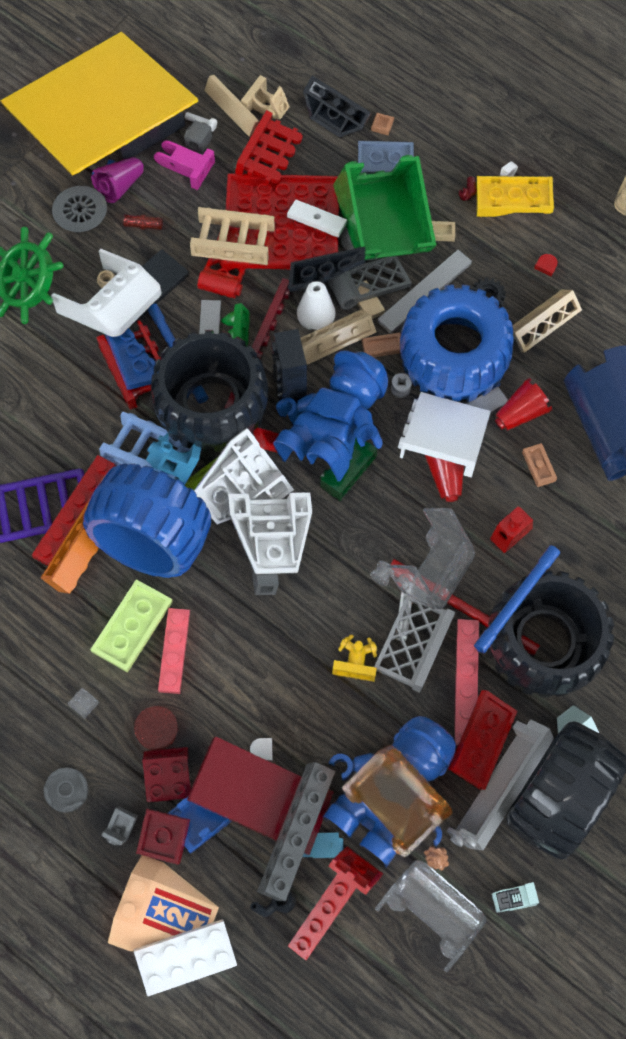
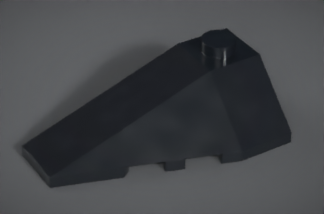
[288,246,366,292]

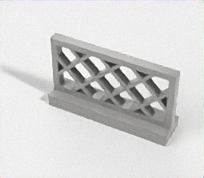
[374,594,455,693]

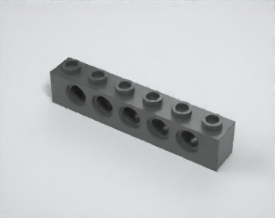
[257,762,335,901]

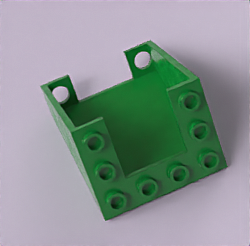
[333,155,436,260]

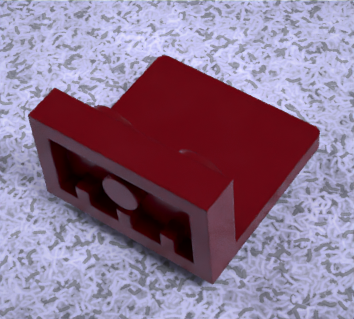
[142,747,191,802]

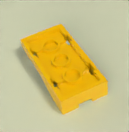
[476,176,554,217]

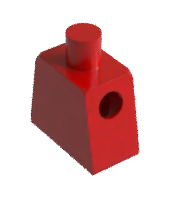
[490,506,533,553]

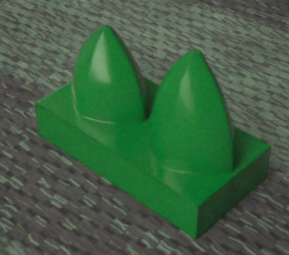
[220,303,250,346]

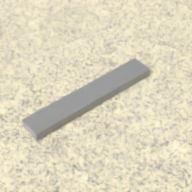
[378,250,472,334]

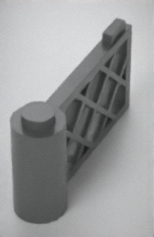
[328,256,412,310]

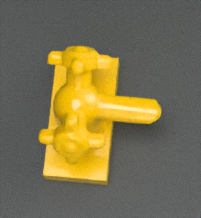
[332,634,377,682]

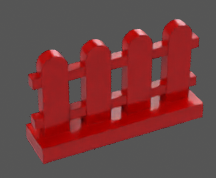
[235,110,302,184]

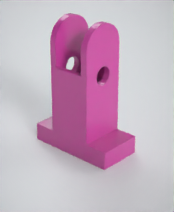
[154,140,215,190]

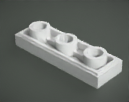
[287,200,347,238]

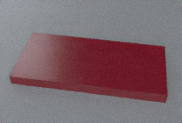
[187,736,333,855]

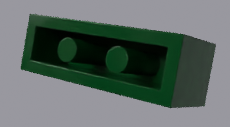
[320,437,377,501]

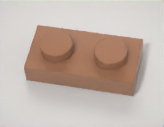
[522,443,557,487]

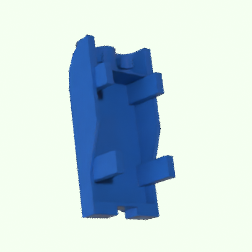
[168,797,232,854]

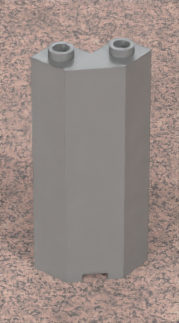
[447,719,554,850]

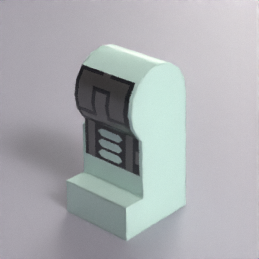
[492,882,539,913]

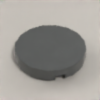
[43,767,89,813]

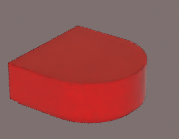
[534,254,558,276]

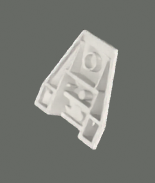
[194,428,294,524]
[228,493,312,574]

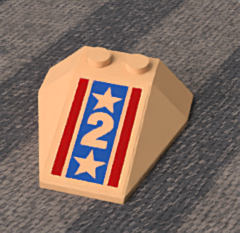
[108,855,219,951]

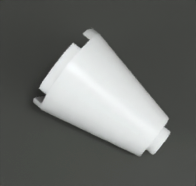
[297,282,336,330]

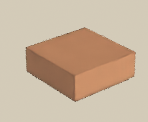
[371,113,394,135]

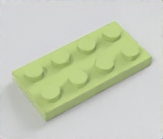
[90,580,173,673]

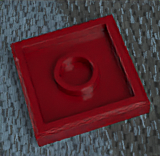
[136,809,190,865]

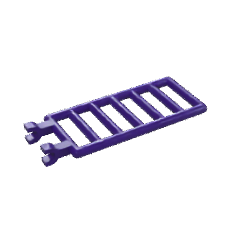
[0,468,85,543]

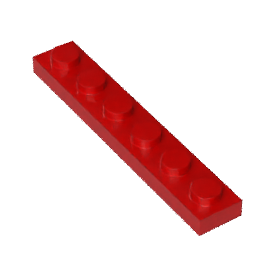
[32,455,116,566]

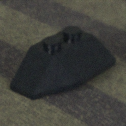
[303,75,372,138]

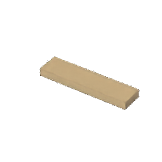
[204,75,259,137]

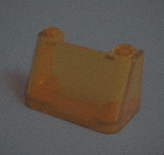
[342,746,453,858]

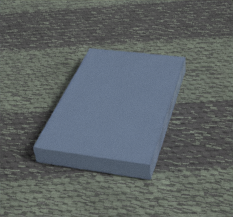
[358,141,414,175]

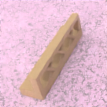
[513,289,582,353]
[301,309,376,365]

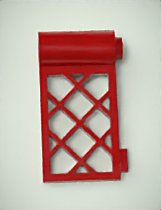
[197,233,246,299]

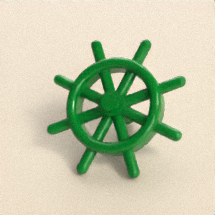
[0,226,64,324]

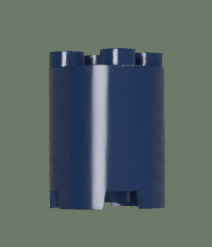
[564,345,626,481]

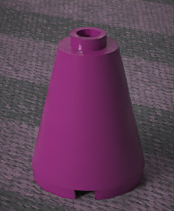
[91,157,144,203]

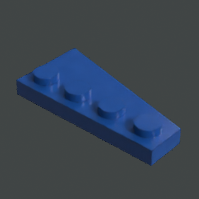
[105,328,155,390]

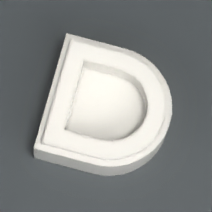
[500,161,518,177]
[250,738,272,761]

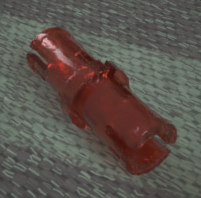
[123,214,163,230]

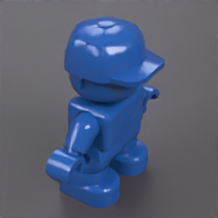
[273,351,388,481]
[323,716,456,868]

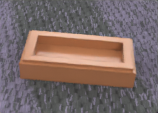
[361,332,400,357]

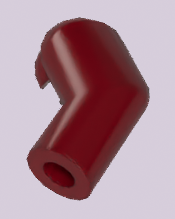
[458,177,477,201]

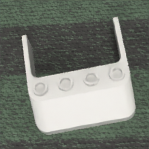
[51,249,162,337]

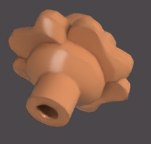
[424,846,449,871]

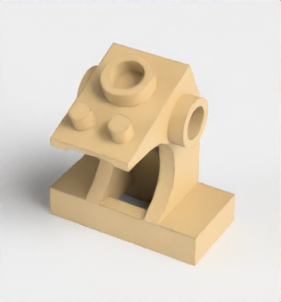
[241,75,290,119]

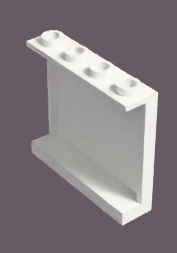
[398,392,491,478]

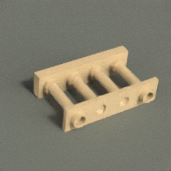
[190,207,275,265]

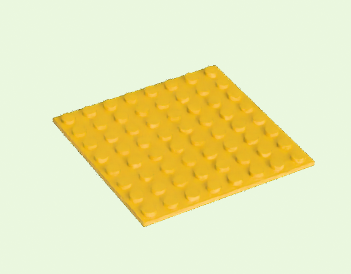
[0,32,198,176]

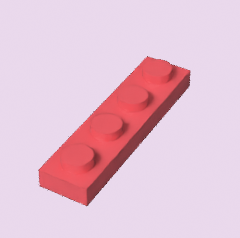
[158,608,190,694]

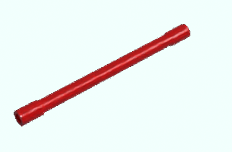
[388,559,540,656]

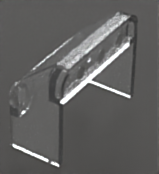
[386,508,475,609]
[375,860,486,972]

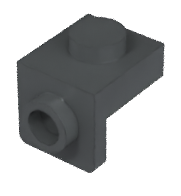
[101,806,138,845]

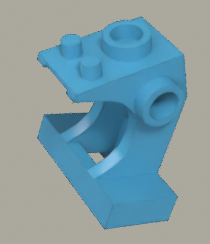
[146,433,201,486]

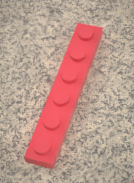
[454,619,479,747]

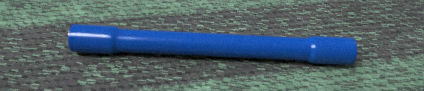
[147,304,209,404]
[474,545,560,653]

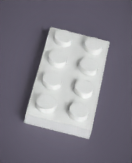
[134,919,237,996]

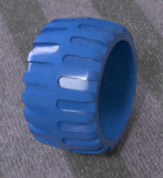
[400,284,514,403]
[83,463,211,578]

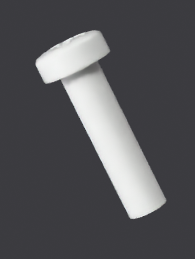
[185,112,217,132]

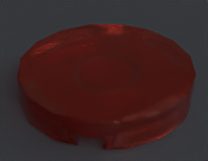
[134,706,178,750]

